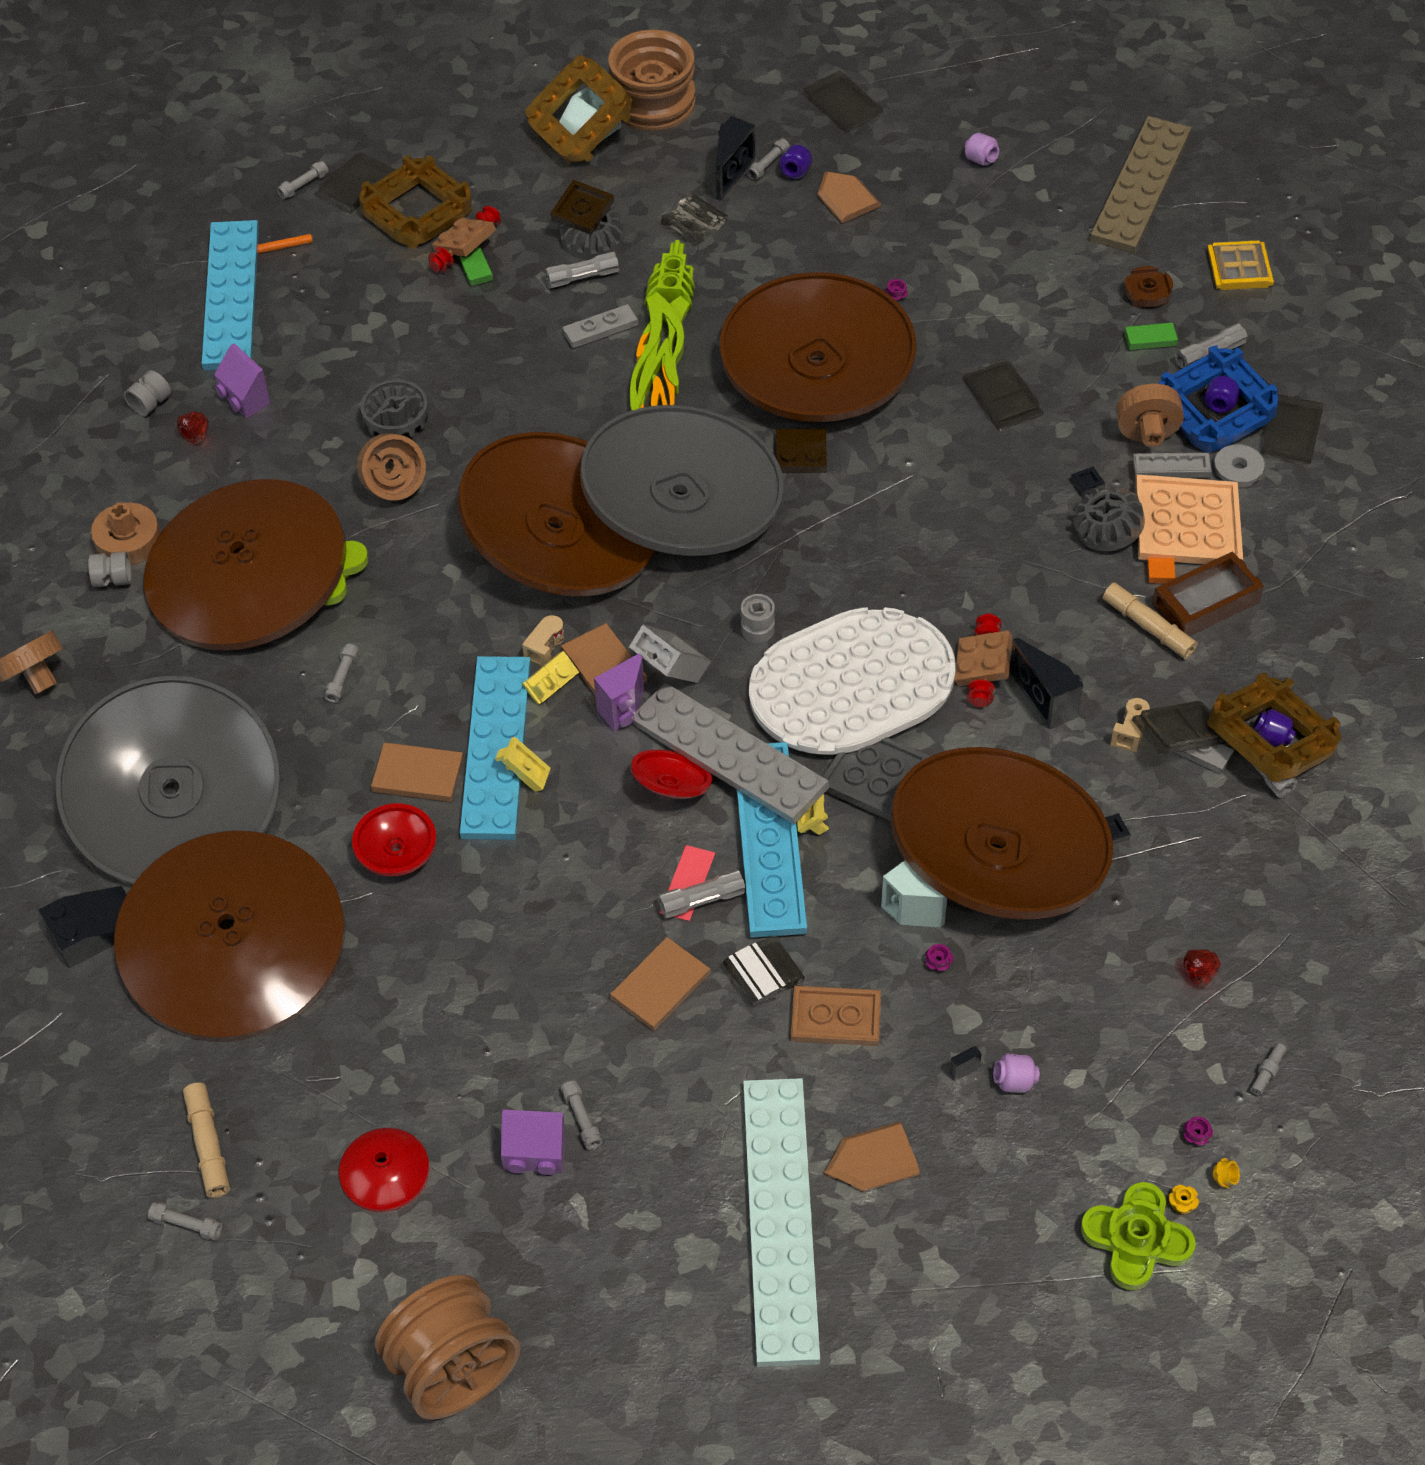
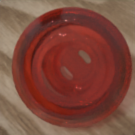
[176,411,209,444]
[1183,949,1221,987]

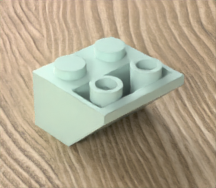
[559,87,621,140]
[881,860,947,927]

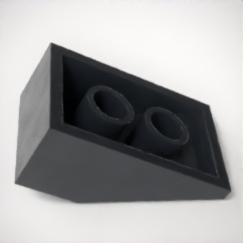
[716,116,755,201]
[1009,638,1083,729]
[39,886,127,968]

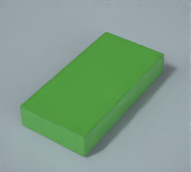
[457,246,493,286]
[1124,322,1178,350]

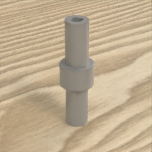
[1250,1043,1287,1096]

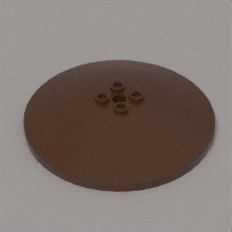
[720,272,916,422]
[457,432,655,596]
[144,479,347,650]
[891,747,1113,919]
[114,831,345,1042]

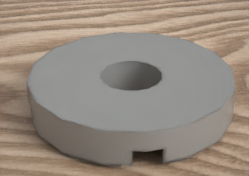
[1213,444,1265,488]

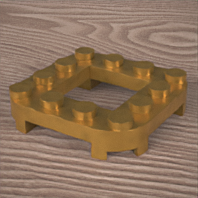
[525,55,633,164]
[359,155,472,249]
[1207,672,1342,783]

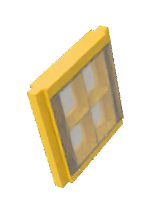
[1207,241,1274,290]

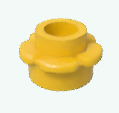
[1213,1158,1240,1188]
[1169,1184,1199,1214]

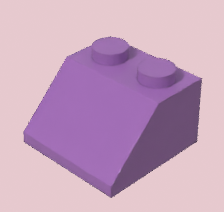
[214,343,270,418]
[594,654,644,731]
[501,1109,567,1175]

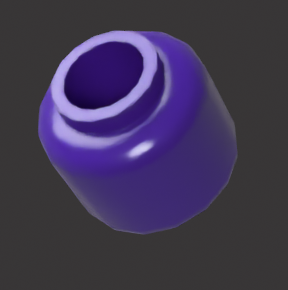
[779,145,812,179]
[1205,376,1240,413]
[1252,709,1296,748]

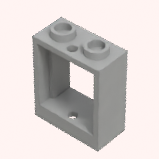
[629,625,711,683]

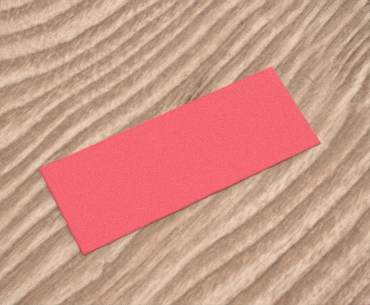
[660,845,715,921]

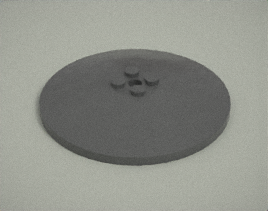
[580,405,784,556]
[56,676,281,885]

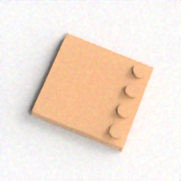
[1135,474,1243,564]

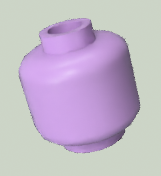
[965,133,999,166]
[993,1053,1040,1093]

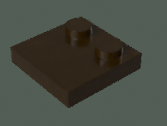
[550,180,615,235]
[776,429,827,473]

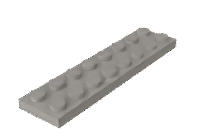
[632,683,830,824]

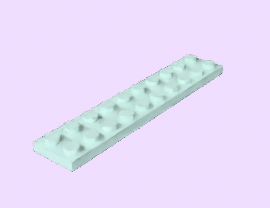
[744,1078,820,1367]

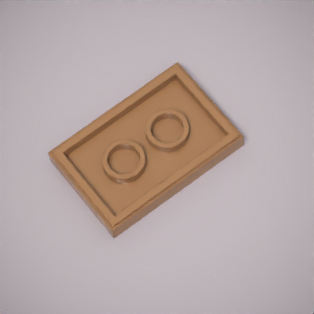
[561,623,647,695]
[371,743,464,802]
[610,937,711,1031]
[791,986,881,1046]

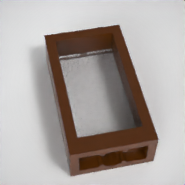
[1152,551,1264,636]

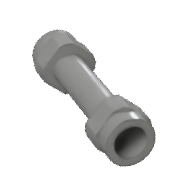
[746,138,790,181]
[277,161,329,200]
[324,644,359,703]
[561,1081,603,1150]
[148,1202,222,1241]

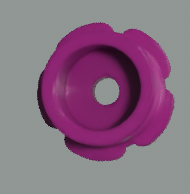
[885,279,908,301]
[925,944,953,971]
[1183,1116,1213,1146]

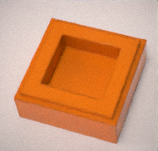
[1147,557,1176,584]

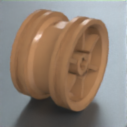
[608,30,696,131]
[375,1274,521,1420]

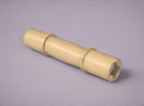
[1103,583,1198,659]
[183,1083,230,1198]

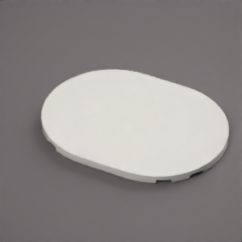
[749,607,955,755]

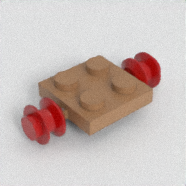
[428,206,501,273]
[955,613,1013,707]

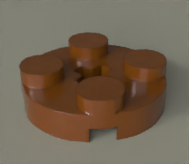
[1124,266,1173,308]

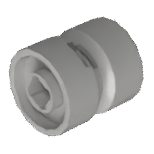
[124,370,171,416]
[88,551,131,588]
[741,594,775,643]

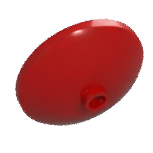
[630,750,712,800]
[352,803,437,876]
[339,1128,430,1212]

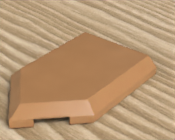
[817,172,881,223]
[824,1122,920,1192]

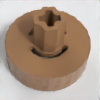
[1116,384,1184,447]
[357,433,426,500]
[91,502,161,566]
[0,630,63,694]

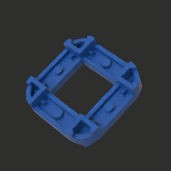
[1159,345,1278,454]

